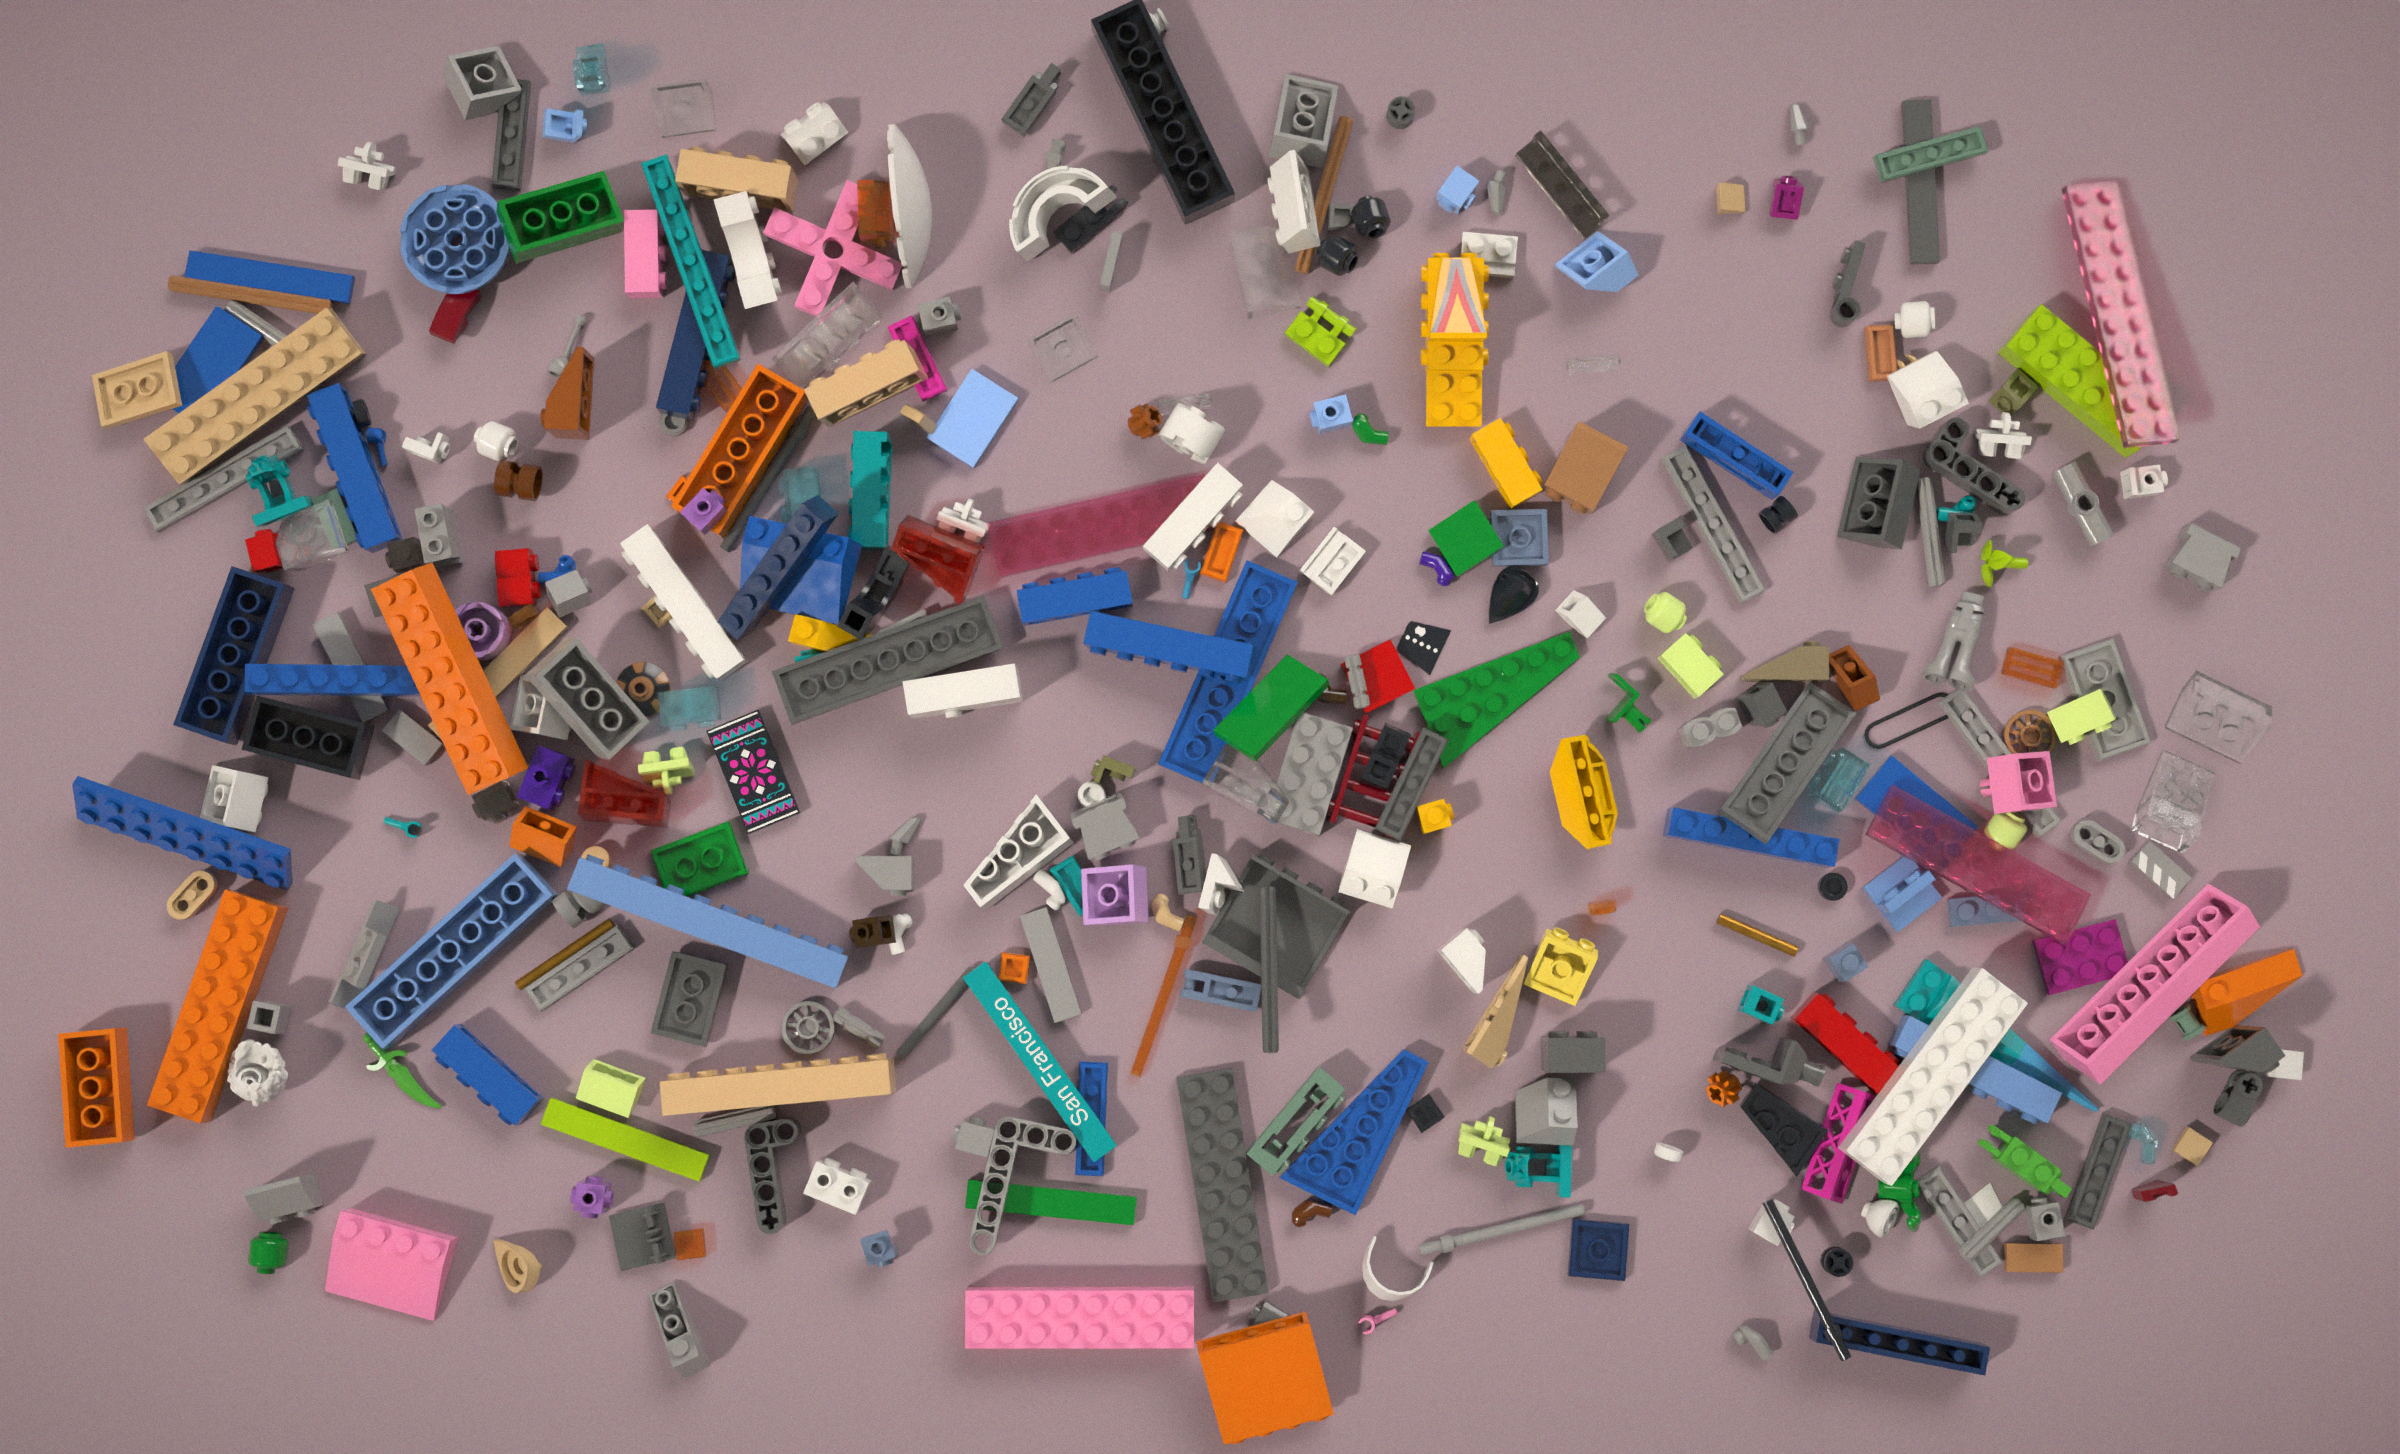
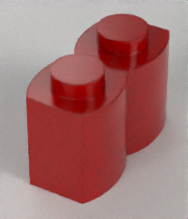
[495,548,541,608]

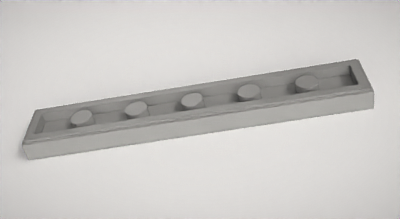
[143,425,305,533]
[1661,445,1766,604]
[1937,689,2062,838]

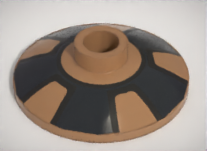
[616,662,671,717]

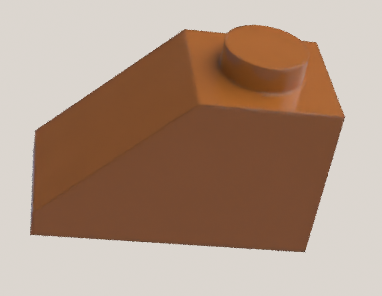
[1829,645,1880,711]

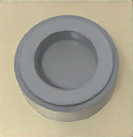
[659,414,688,437]

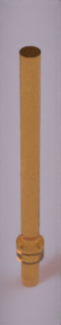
[1130,914,1197,1077]

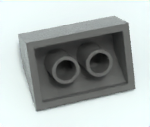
[1837,457,1921,550]
[2190,1025,2286,1073]

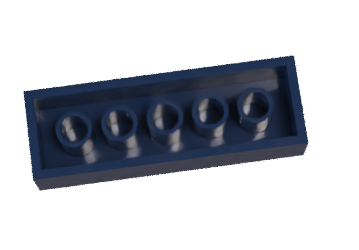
[173,566,295,745]

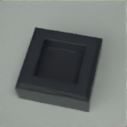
[1406,1093,1445,1133]

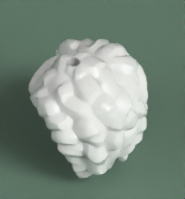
[227,1039,288,1107]

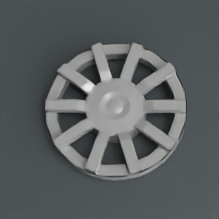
[781,1001,835,1054]

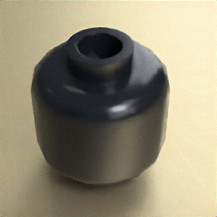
[1351,196,1391,239]
[1316,235,1359,276]

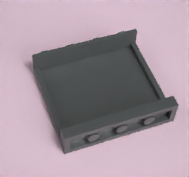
[1202,853,1350,1000]

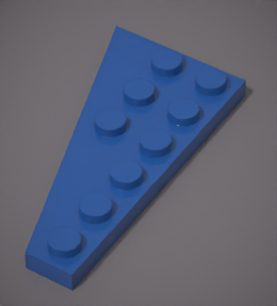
[1279,1049,1429,1215]

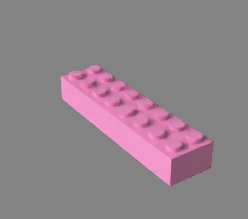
[2050,884,2260,1085]
[965,1287,1194,1349]

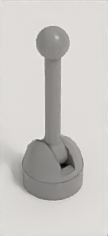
[547,315,586,378]

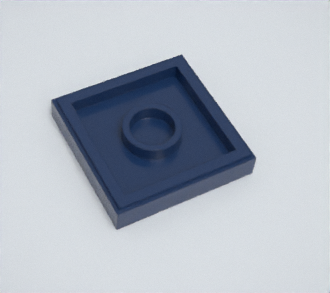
[1568,1218,1629,1281]

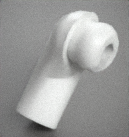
[889,914,912,955]

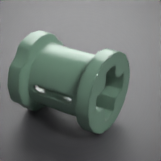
[2169,1003,2206,1041]

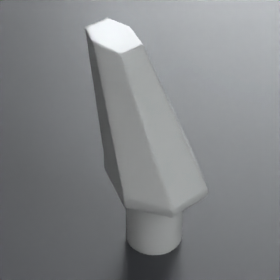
[1790,104,1809,145]
[1486,170,1507,216]
[888,817,921,856]

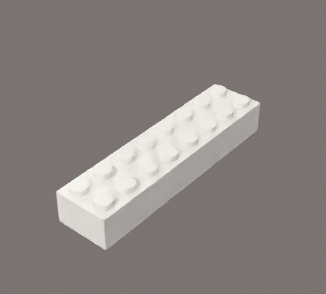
[1838,967,2028,1186]

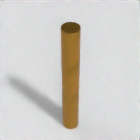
[1716,913,1799,957]

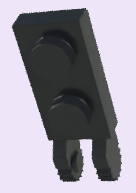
[1053,185,1129,254]

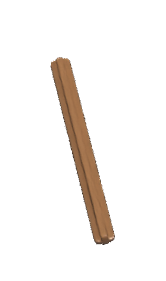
[1295,116,1353,274]
[168,275,333,314]

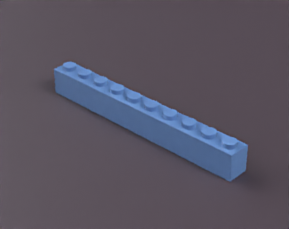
[567,854,848,988]

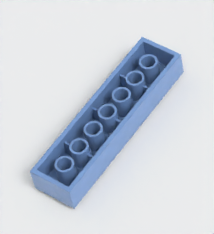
[345,853,559,1049]

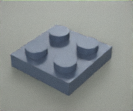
[1490,509,1549,567]

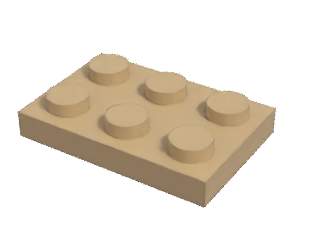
[92,351,182,429]

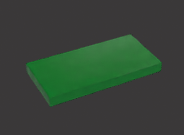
[1213,654,1330,762]

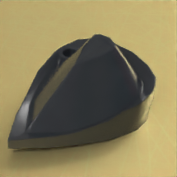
[1489,566,1539,624]

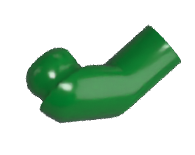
[1352,414,1388,445]

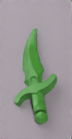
[363,1033,441,1109]

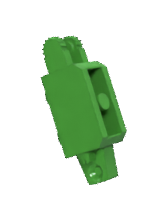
[1977,1124,2072,1198]

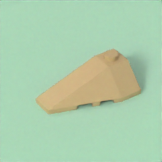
[1461,955,1528,1069]

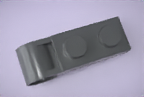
[1830,240,1866,327]

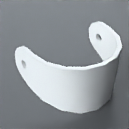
[1362,1236,1433,1301]

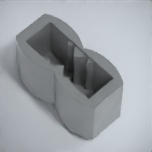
[1678,708,1742,749]

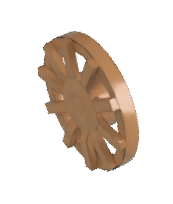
[2003,710,2057,754]

